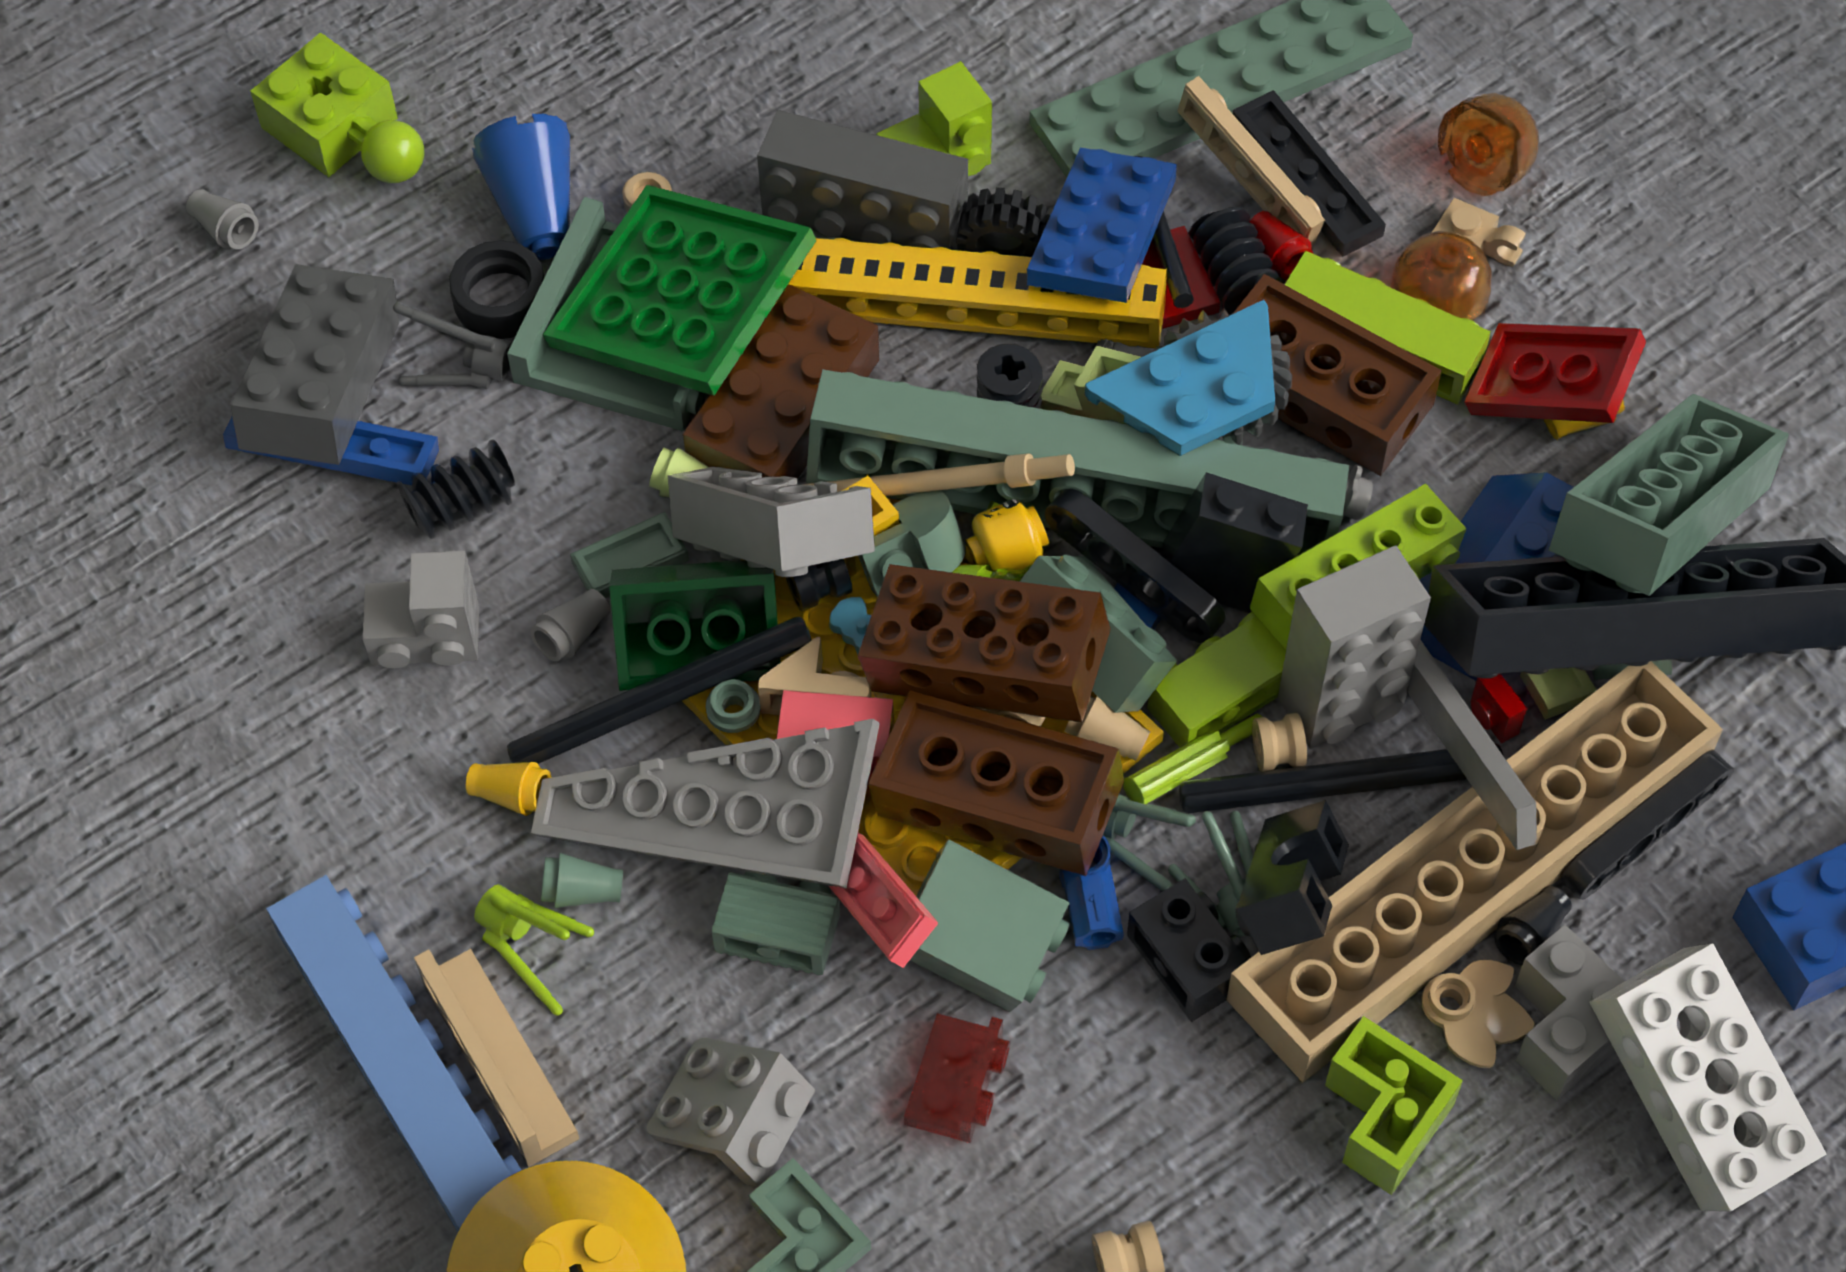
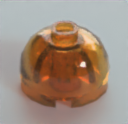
[1438,93,1539,196]
[1390,231,1492,321]

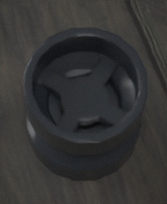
[785,559,852,612]

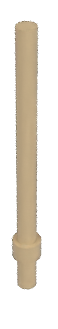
[804,453,1075,496]

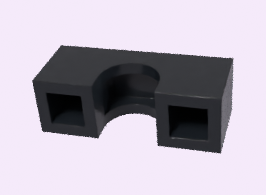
[1235,800,1349,955]

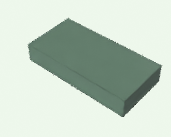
[570,512,689,598]

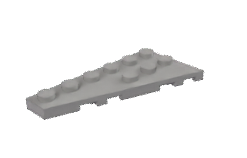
[531,719,880,889]

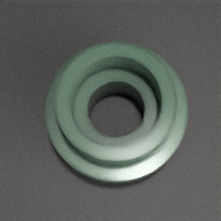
[706,679,761,733]

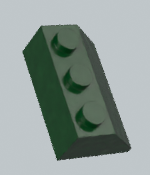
[609,560,781,691]

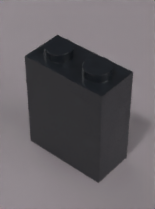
[1161,472,1308,613]

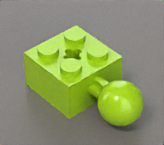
[250,32,425,183]

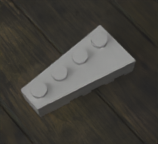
[668,467,875,577]

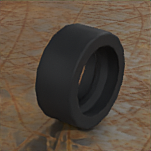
[449,240,545,339]

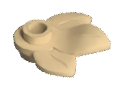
[1421,960,1535,1068]

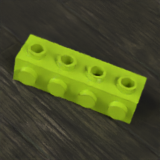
[1250,483,1467,650]

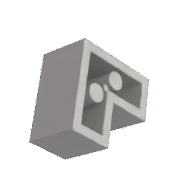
[363,551,479,668]
[1515,925,1625,1101]

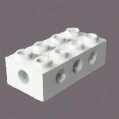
[1589,943,1826,1211]

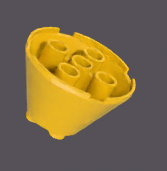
[446,1161,686,1272]

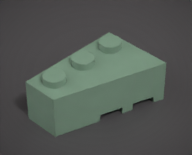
[1020,554,1177,713]

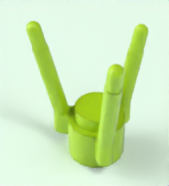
[474,884,594,1016]

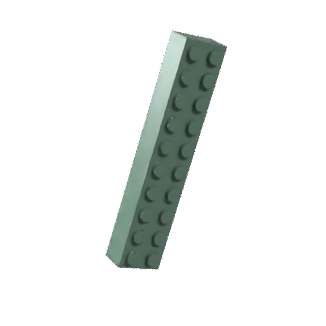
[806,369,1349,557]

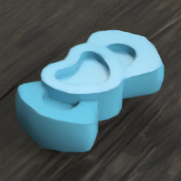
[829,597,871,654]

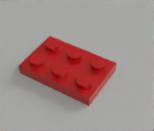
[1464,323,1646,423]

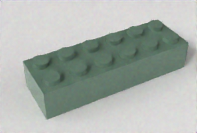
[1549,394,1789,596]

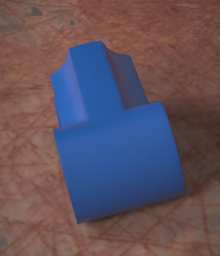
[1059,835,1124,950]

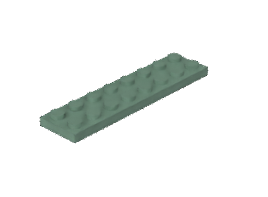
[1029,0,1413,178]

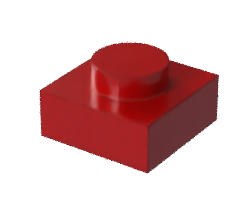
[1470,673,1527,744]

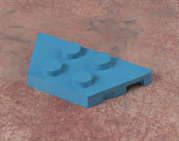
[1085,300,1275,456]

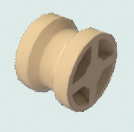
[1252,713,1307,772]

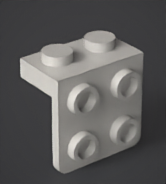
[646,1037,815,1188]

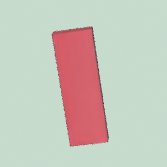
[828,832,938,968]

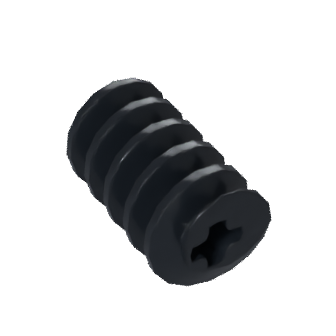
[1188,206,1280,316]
[977,344,1043,409]
[397,439,515,539]

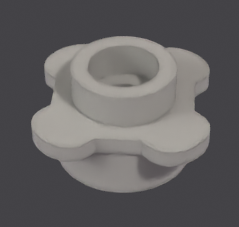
[1342,465,1373,520]

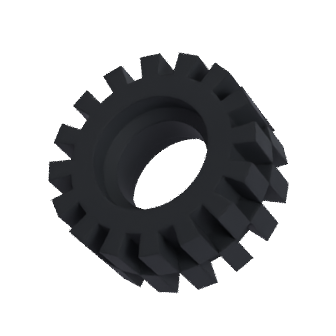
[956,187,1050,257]

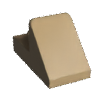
[758,637,871,715]

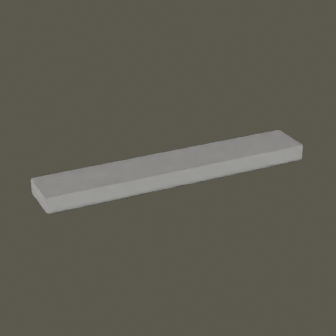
[1407,640,1537,850]

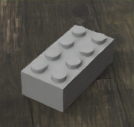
[1278,545,1431,749]

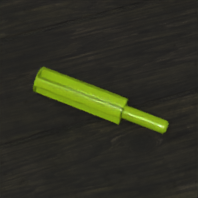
[1123,714,1263,804]

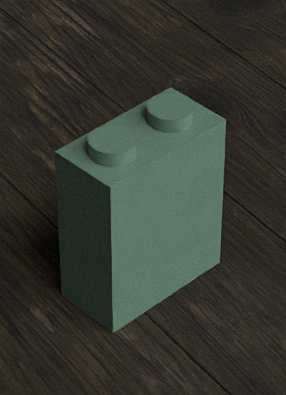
[910,840,1070,1012]

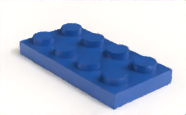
[1027,147,1177,303]

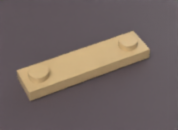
[1178,76,1325,245]

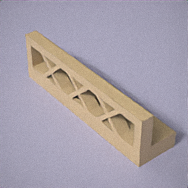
[414,949,579,1168]

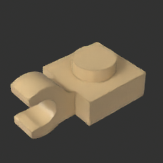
[1430,198,1526,267]

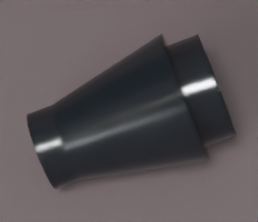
[1495,886,1572,966]

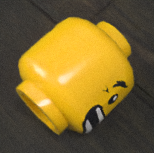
[965,500,1049,578]

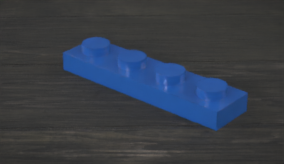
[223,417,439,486]

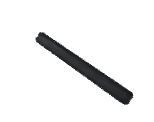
[507,617,812,764]
[1179,743,1504,813]

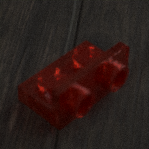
[904,1013,1011,1143]

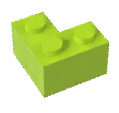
[876,61,992,176]
[1325,1016,1463,1195]

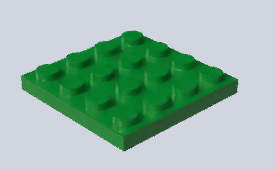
[543,185,817,396]

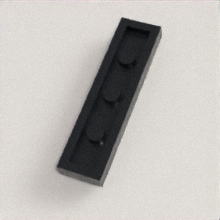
[1233,90,1386,257]

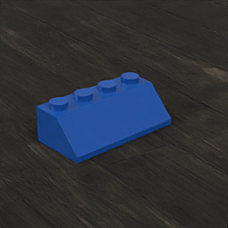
[1420,472,1574,681]

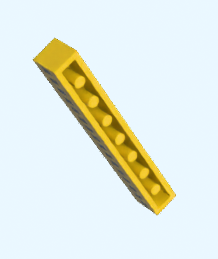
[769,238,1166,348]

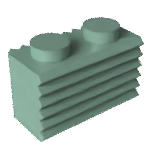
[712,872,840,976]

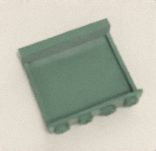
[507,197,706,431]

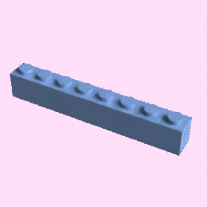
[266,875,521,1232]

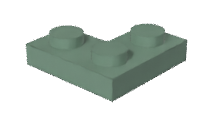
[747,1158,871,1272]

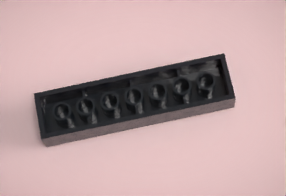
[1424,538,1846,679]

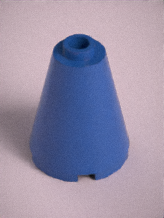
[472,114,570,260]

